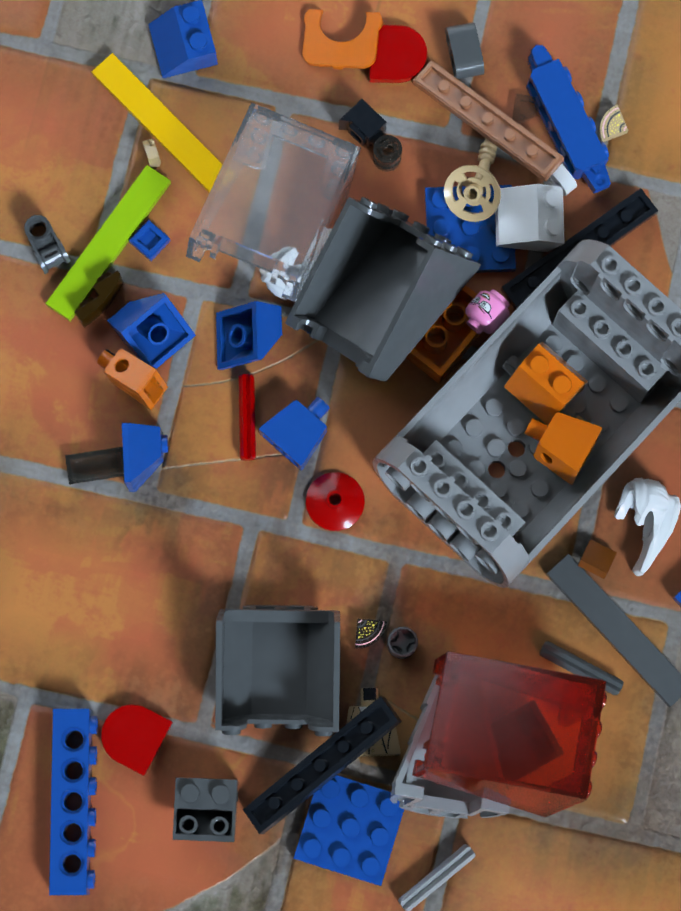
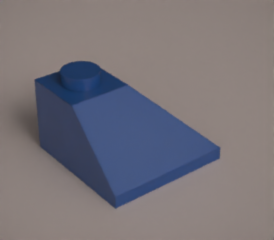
[107,293,196,369]
[216,301,282,370]
[122,423,169,492]

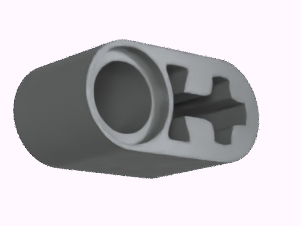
[445,22,485,79]

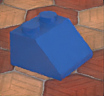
[148,0,218,78]

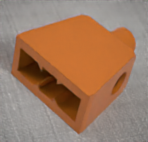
[97,349,168,410]
[524,412,602,485]

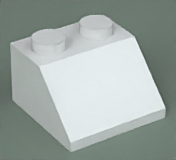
[495,184,565,252]

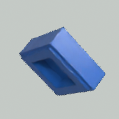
[129,220,170,261]

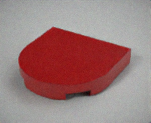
[369,25,427,83]
[101,705,173,776]

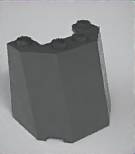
[215,605,340,736]

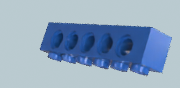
[49,709,98,895]

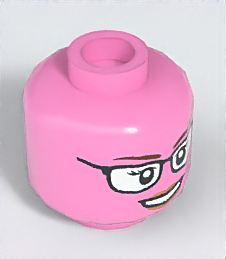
[465,289,510,334]

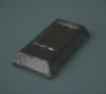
[65,447,124,485]

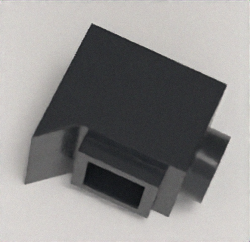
[339,99,387,148]

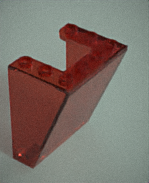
[412,651,607,817]

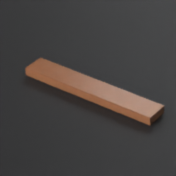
[413,60,564,182]

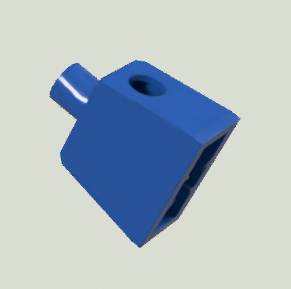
[259,397,330,471]

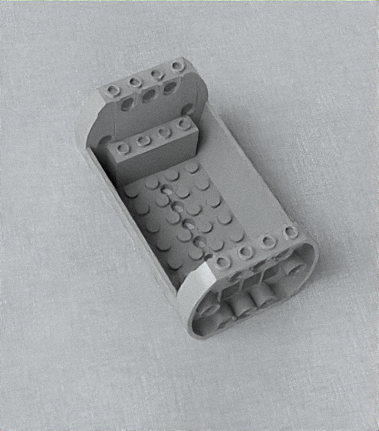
[372,239,681,588]

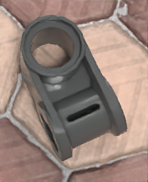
[24,215,71,274]

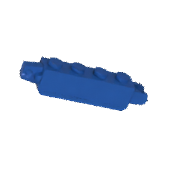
[526,45,611,194]

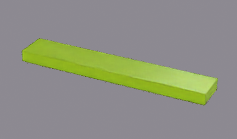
[45,165,171,322]

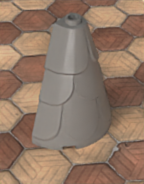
[390,656,510,819]

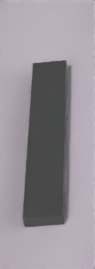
[546,554,681,707]

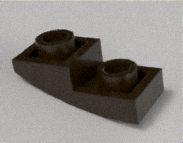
[75,270,123,328]

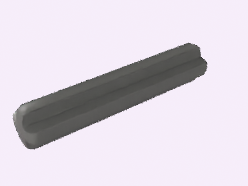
[539,641,624,695]

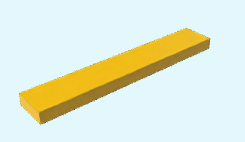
[91,53,231,194]

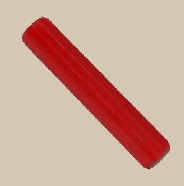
[238,374,256,461]

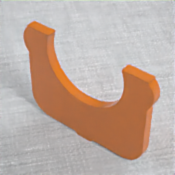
[302,9,383,70]

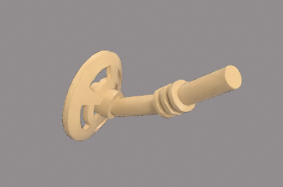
[444,138,501,222]

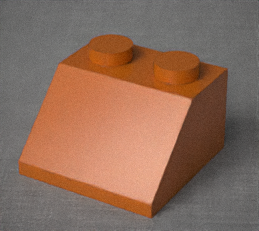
[504,342,588,425]

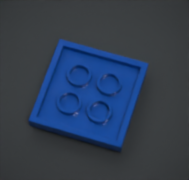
[425,185,516,273]
[293,775,404,886]

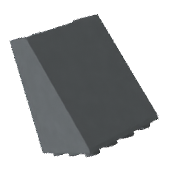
[285,197,481,382]

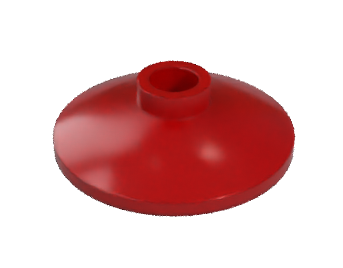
[306,472,365,531]

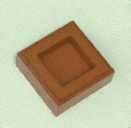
[577,539,617,579]

